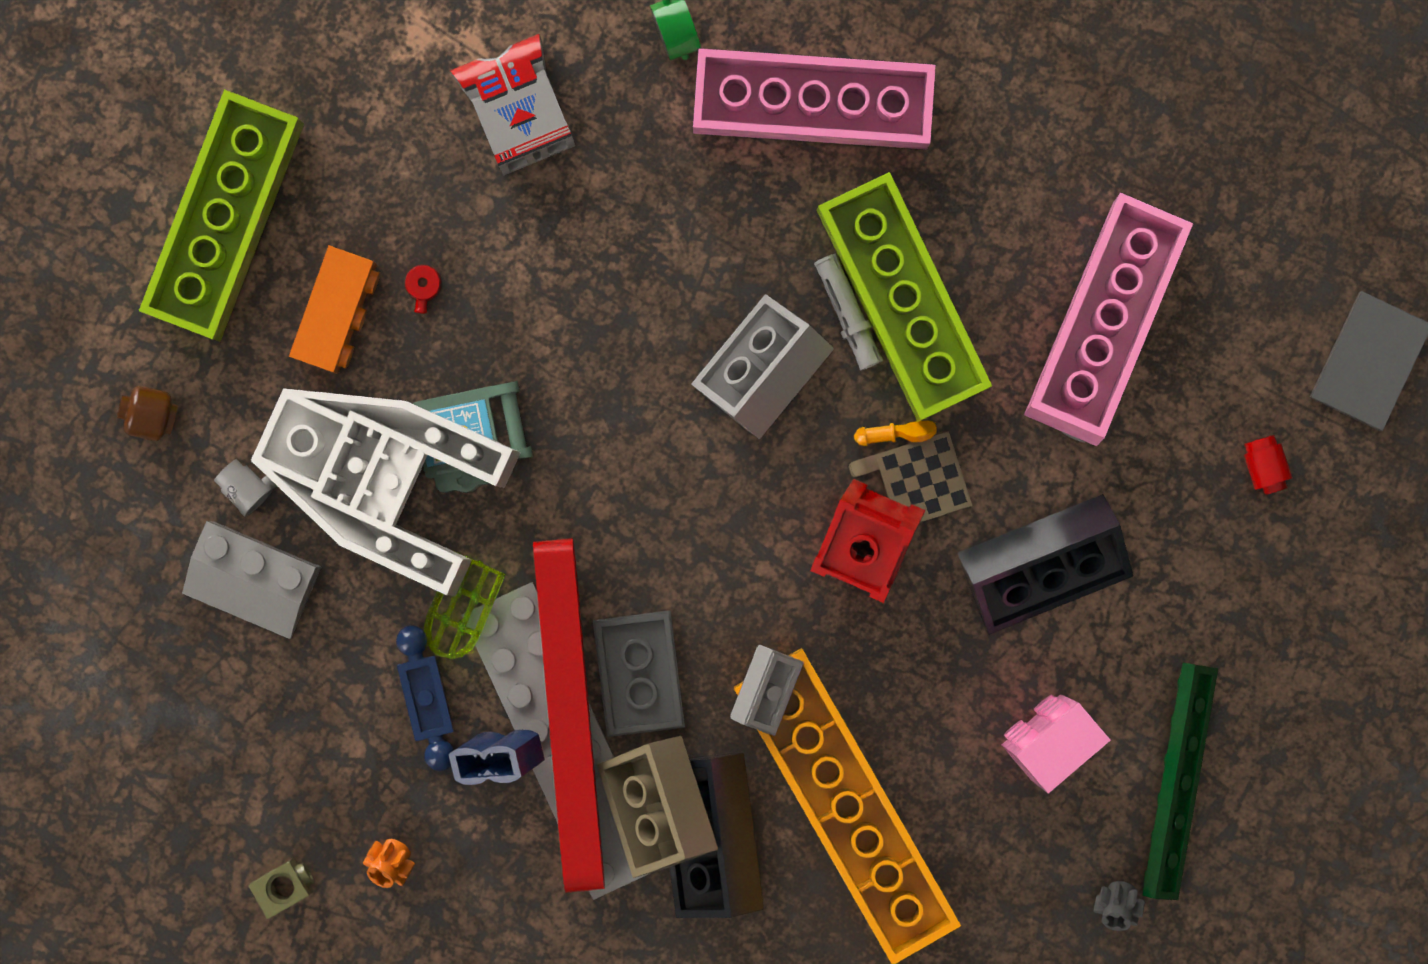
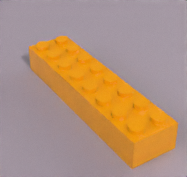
[734,648,961,964]

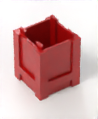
[810,479,926,603]

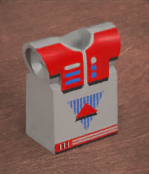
[450,33,575,175]

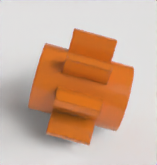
[363,839,415,888]

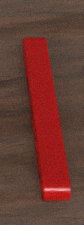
[533,538,605,893]

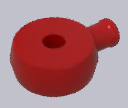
[405,265,442,314]

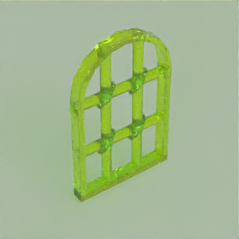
[424,551,506,659]

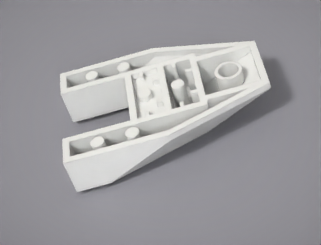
[251,388,521,596]

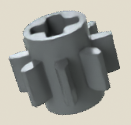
[1094,881,1145,931]

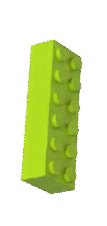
[139,89,304,342]
[817,172,992,422]

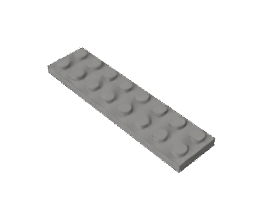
[461,582,650,900]

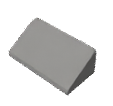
[730,645,804,736]

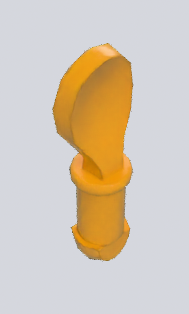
[854,421,937,446]

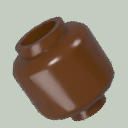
[117,386,178,441]

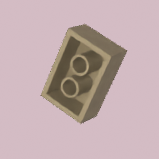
[597,736,718,878]

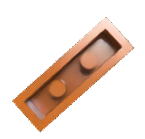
[289,245,380,374]

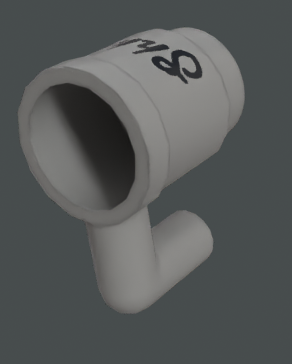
[214,459,277,517]

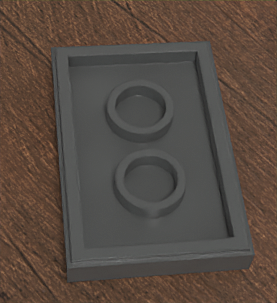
[1309,291,1428,431]
[593,610,685,737]

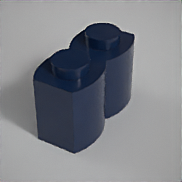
[448,729,545,785]

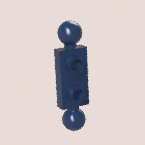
[396,625,455,771]

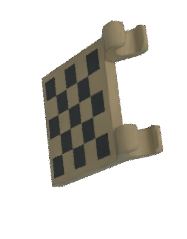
[848,431,972,522]

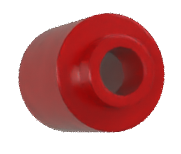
[1244,435,1293,495]

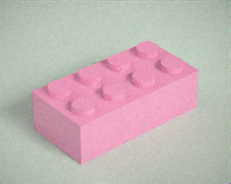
[1001,694,1111,794]

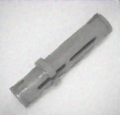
[814,253,884,371]

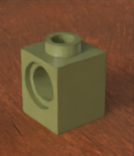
[248,857,314,920]

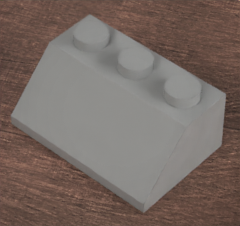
[691,294,834,440]
[182,521,322,639]

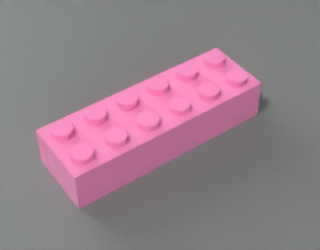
[693,49,936,150]
[1024,193,1193,446]

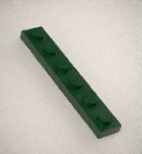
[1142,662,1219,900]

